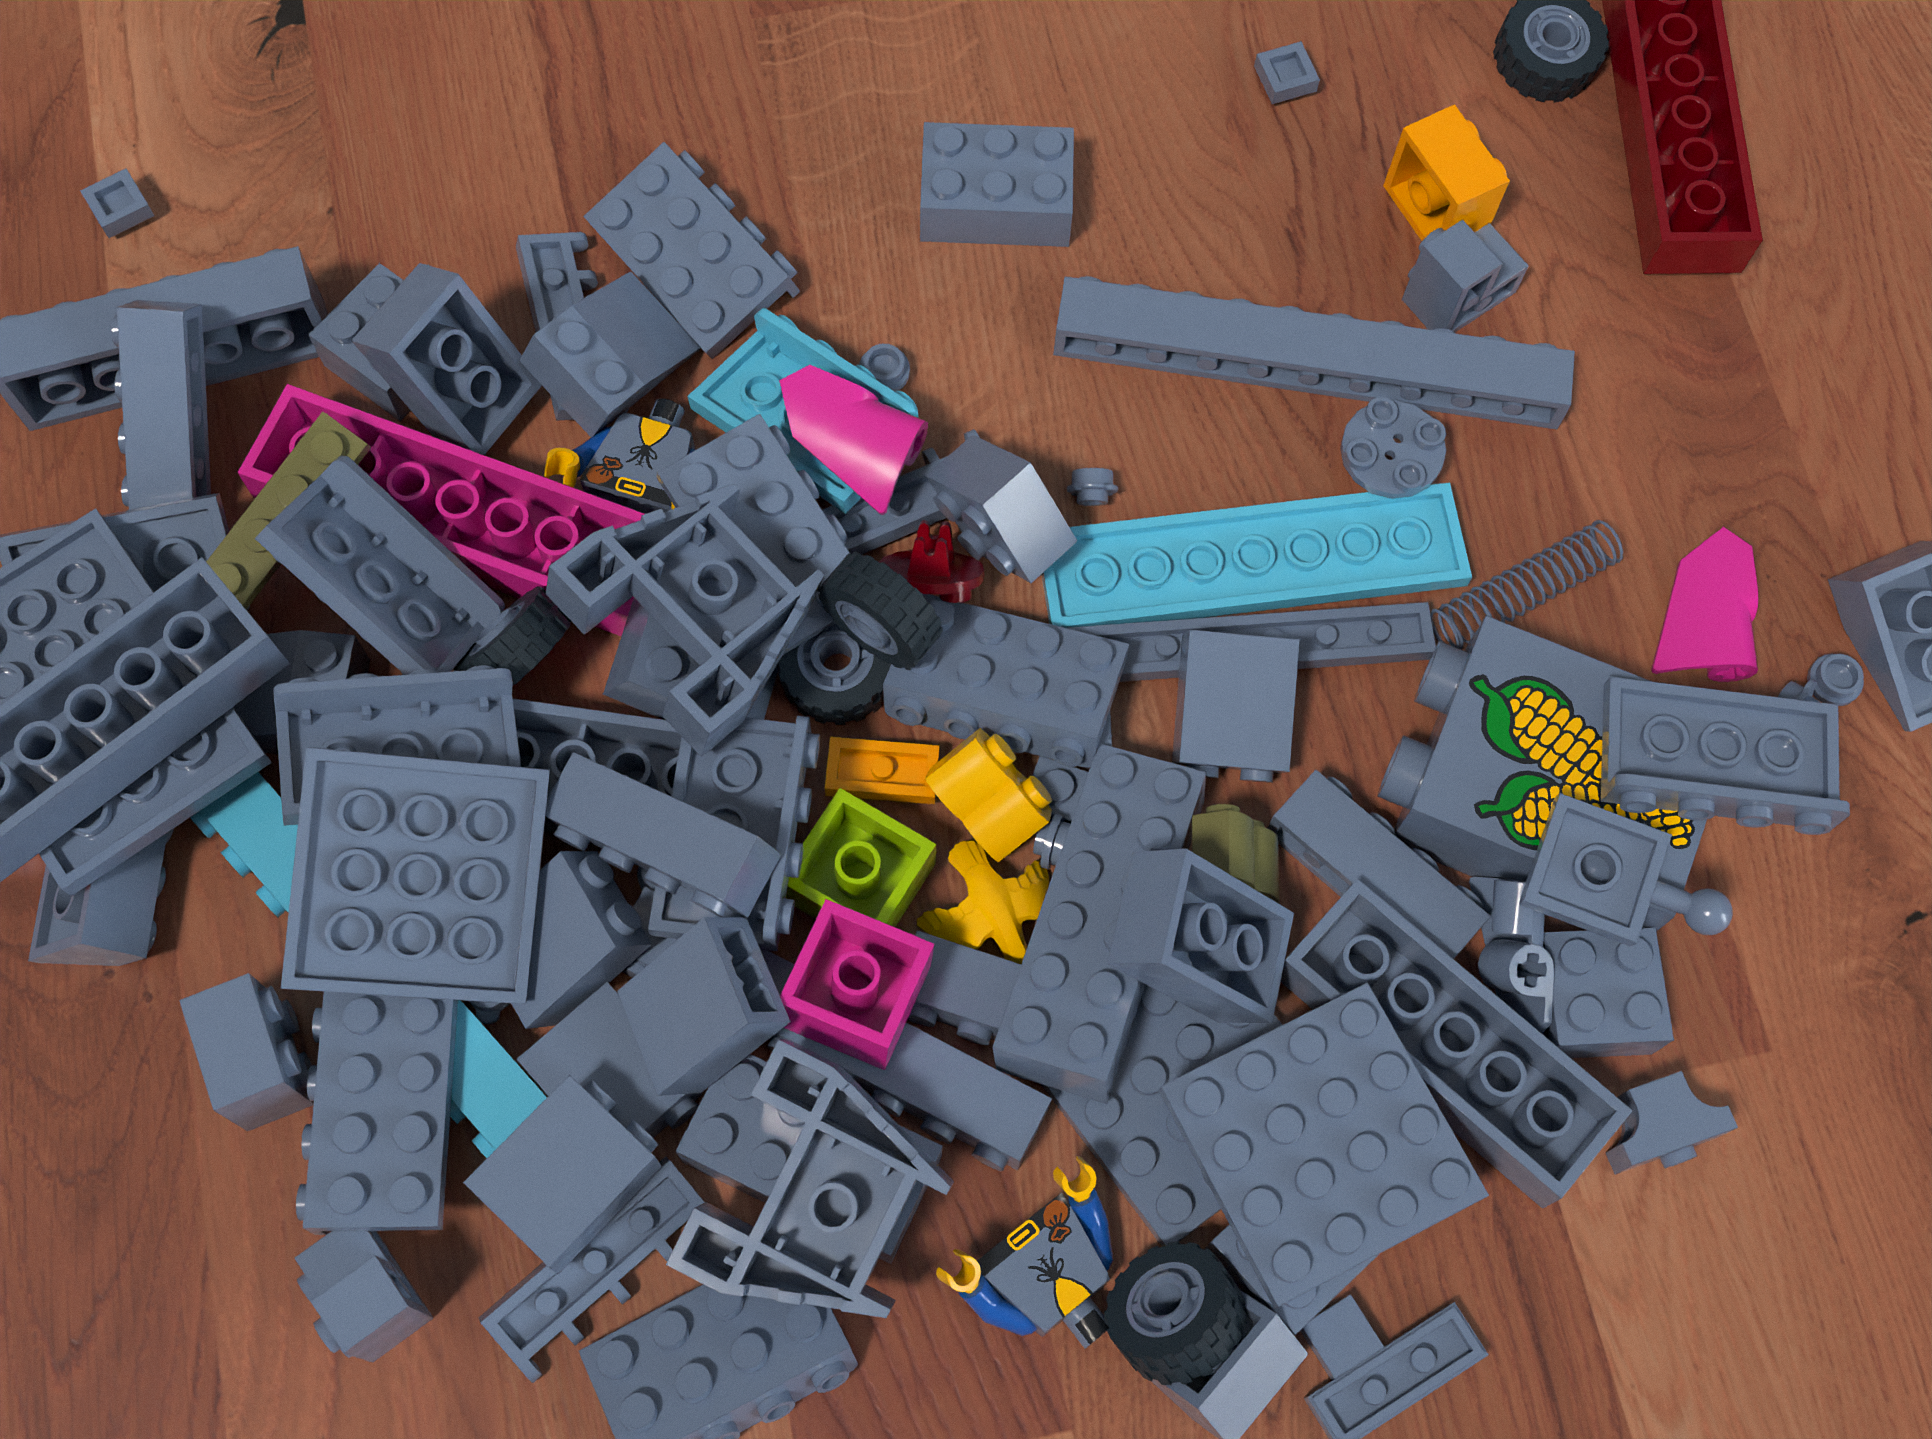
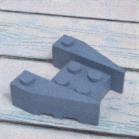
[546,483,824,757]
[666,1039,954,1318]

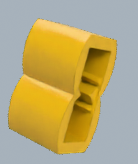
[925,728,1052,862]

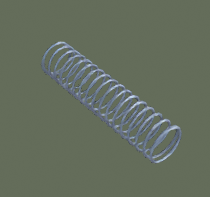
[1430,520,1623,650]

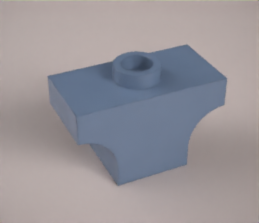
[1605,1071,1738,1175]

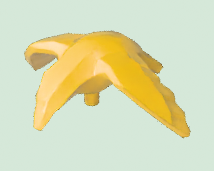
[917,841,1049,964]

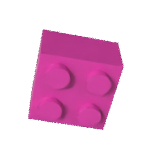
[780,899,935,1070]

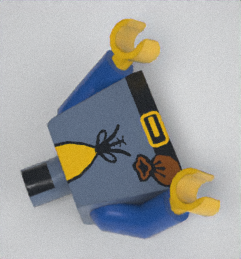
[544,398,697,514]
[936,1156,1114,1349]

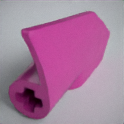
[779,365,928,515]
[1651,527,1759,682]

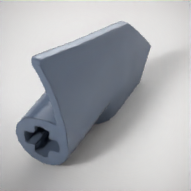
[1469,877,1554,1034]

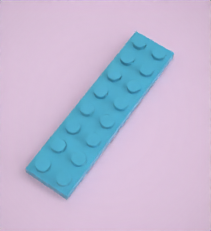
[1041,483,1472,628]

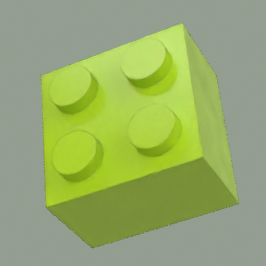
[786,788,936,927]

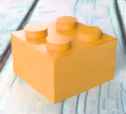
[1383,104,1510,241]

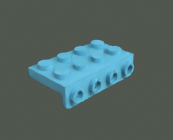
[687,308,919,514]

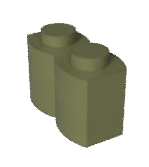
[1192,804,1280,904]

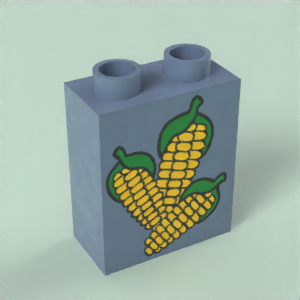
[1377,616,1707,932]

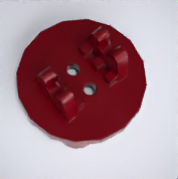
[879,520,985,603]

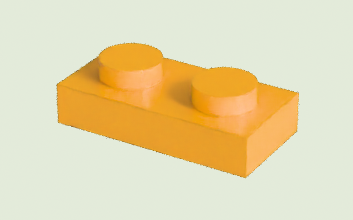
[825,737,940,804]

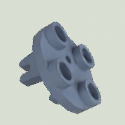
[1340,396,1446,499]

